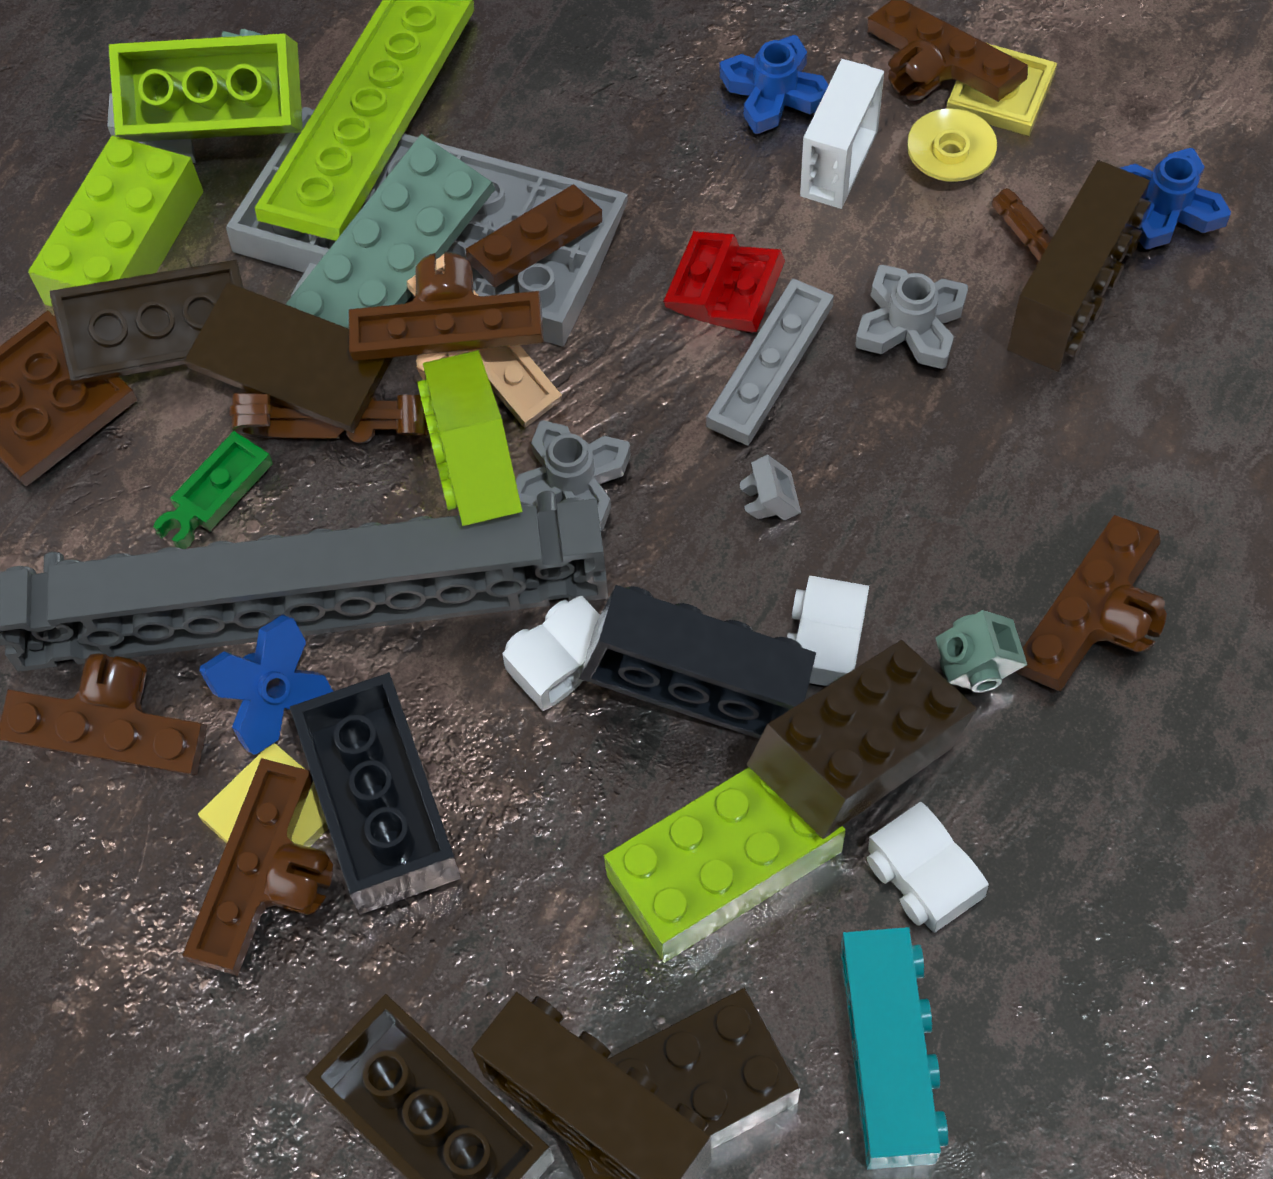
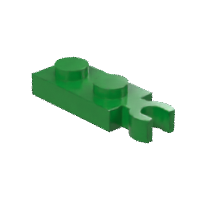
[153,431,273,549]

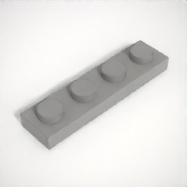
[706,278,834,446]

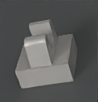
[740,455,801,521]

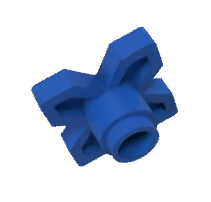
[720,35,829,134]
[1120,148,1231,249]
[199,615,333,755]

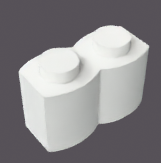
[787,575,869,686]
[502,595,600,711]
[867,802,989,933]

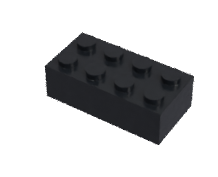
[579,585,817,739]
[290,672,461,915]

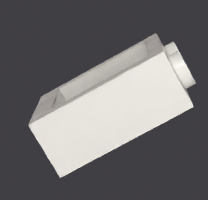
[800,59,884,209]

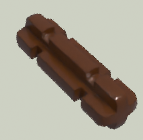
[992,188,1053,261]

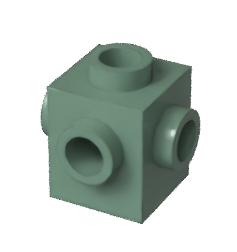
[935,610,1028,692]

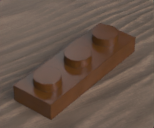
[466,184,602,288]

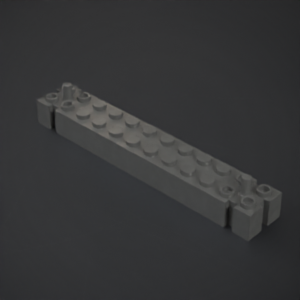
[0,491,609,672]

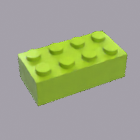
[109,34,303,142]
[28,135,204,306]
[417,350,523,526]
[604,767,846,963]

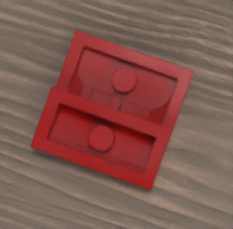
[663,231,785,332]

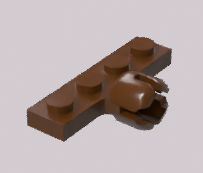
[868,0,1028,102]
[349,252,544,361]
[1016,515,1167,692]
[0,653,208,775]
[182,758,333,976]

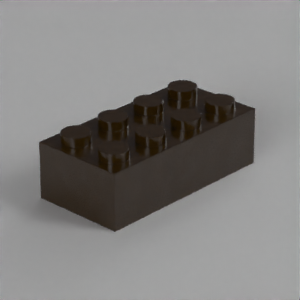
[1007,160,1152,372]
[747,639,977,839]
[562,987,800,1179]
[471,991,711,1179]
[304,994,555,1179]

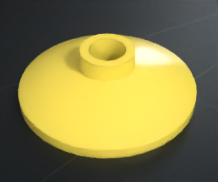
[907,108,997,182]

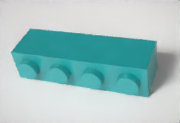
[840,927,949,1170]

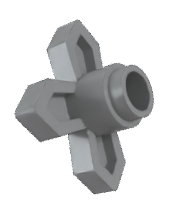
[855,265,968,369]
[516,420,631,531]

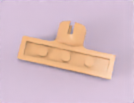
[407,254,562,429]

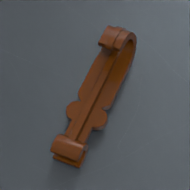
[229,392,429,444]

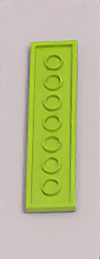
[255,0,474,241]

